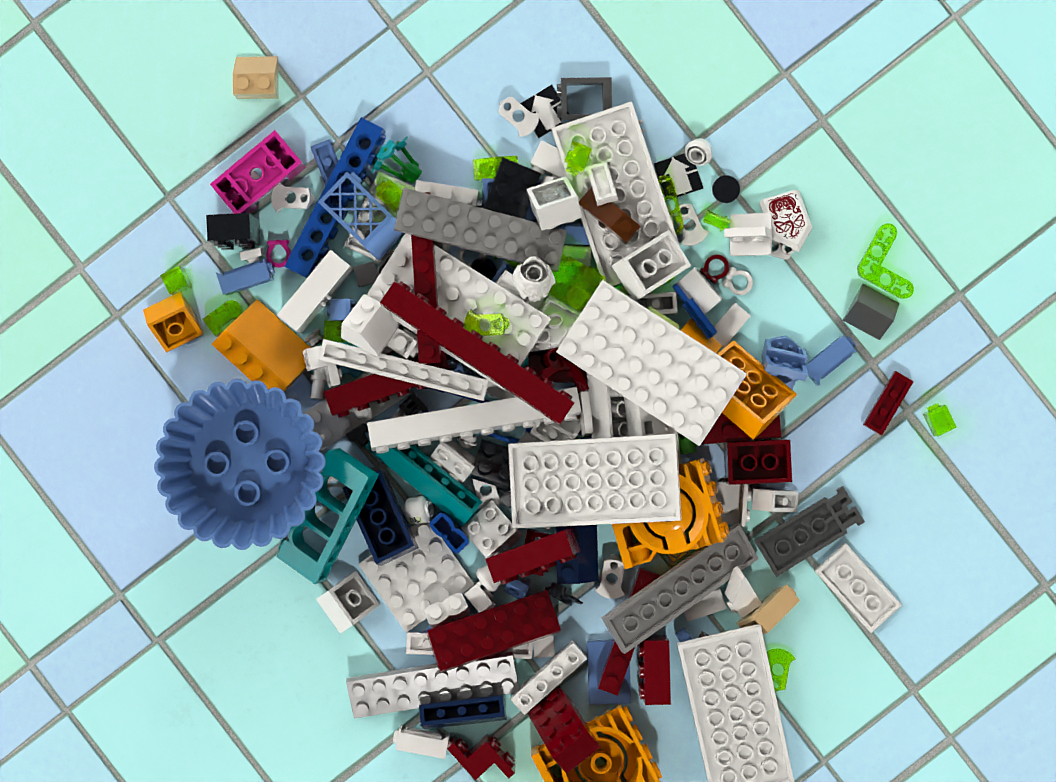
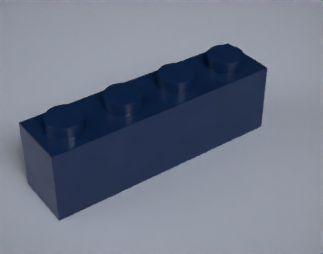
[419,695,507,729]

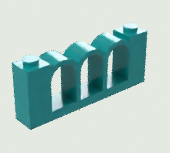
[276,448,379,584]

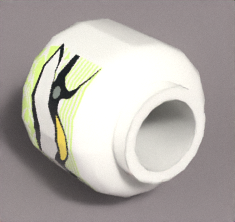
[402,496,434,524]

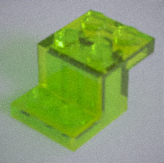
[548,254,606,312]

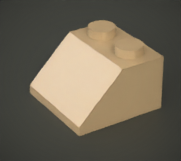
[233,56,279,99]

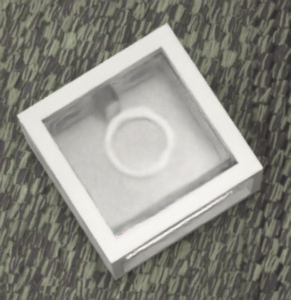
[527,176,582,230]

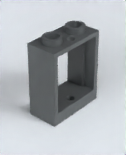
[557,77,612,123]

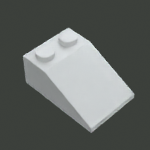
[612,230,691,301]

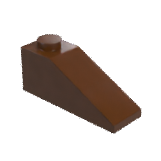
[579,187,641,245]

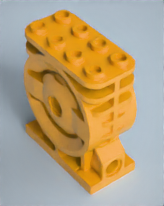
[612,458,730,569]
[531,704,662,782]

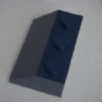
[555,525,599,584]

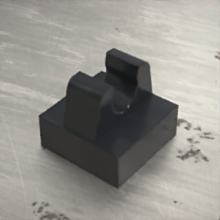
[398,393,428,416]
[346,423,369,447]

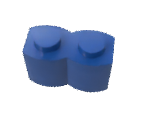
[429,511,470,553]

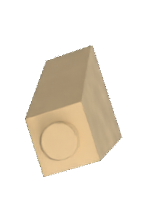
[736,585,800,634]

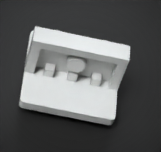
[724,213,772,256]
[430,440,476,484]

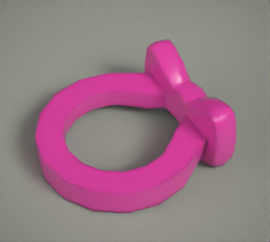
[266,240,291,268]

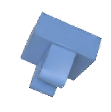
[503,574,530,600]

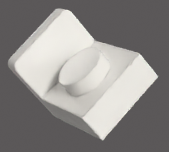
[387,328,418,359]

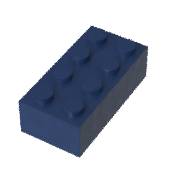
[342,470,419,566]

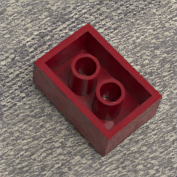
[724,439,792,485]
[637,635,671,705]

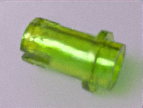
[703,210,731,232]

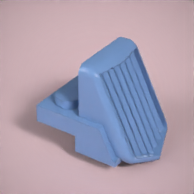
[761,336,808,390]

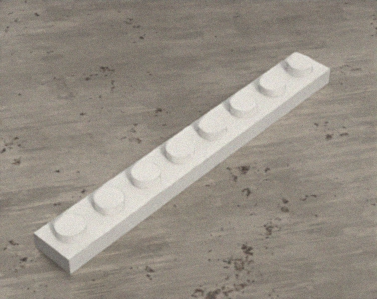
[318,339,489,401]

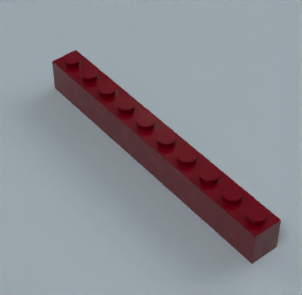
[380,281,575,425]

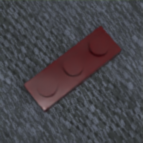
[863,371,914,436]

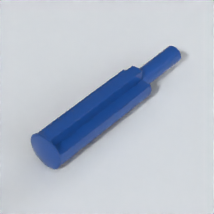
[672,283,717,339]

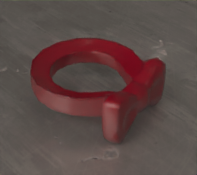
[699,254,729,285]

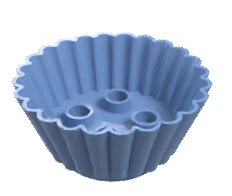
[154,379,326,550]

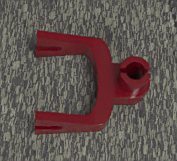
[538,348,589,393]

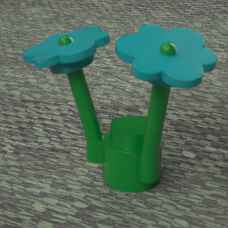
[370,136,422,184]

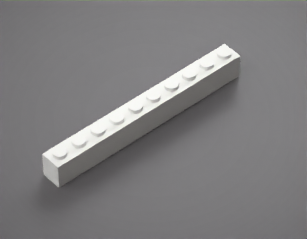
[367,387,581,453]

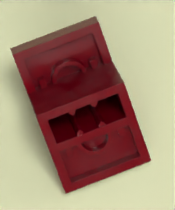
[447,734,516,780]

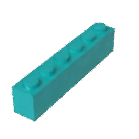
[365,441,482,527]

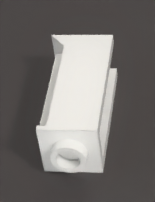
[393,725,450,759]

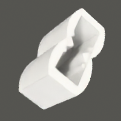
[424,593,471,628]

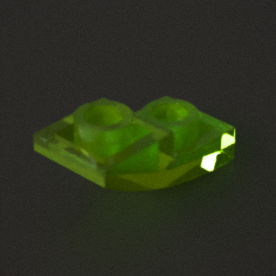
[473,156,518,181]

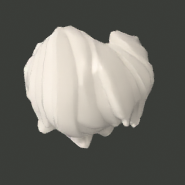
[512,256,556,302]

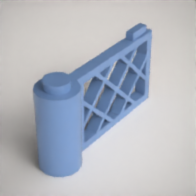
[318,172,405,261]

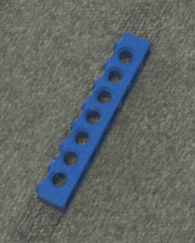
[284,117,386,278]

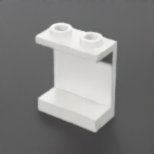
[693,482,752,527]

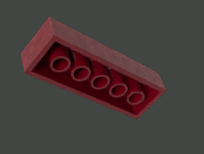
[426,590,561,673]

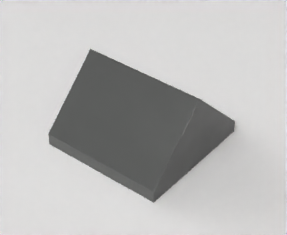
[843,284,900,340]

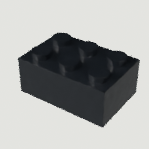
[206,213,260,250]

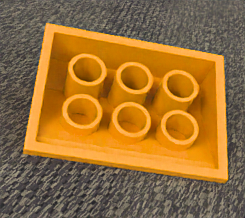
[212,299,310,393]
[717,340,797,439]

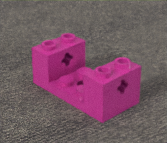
[210,130,306,214]

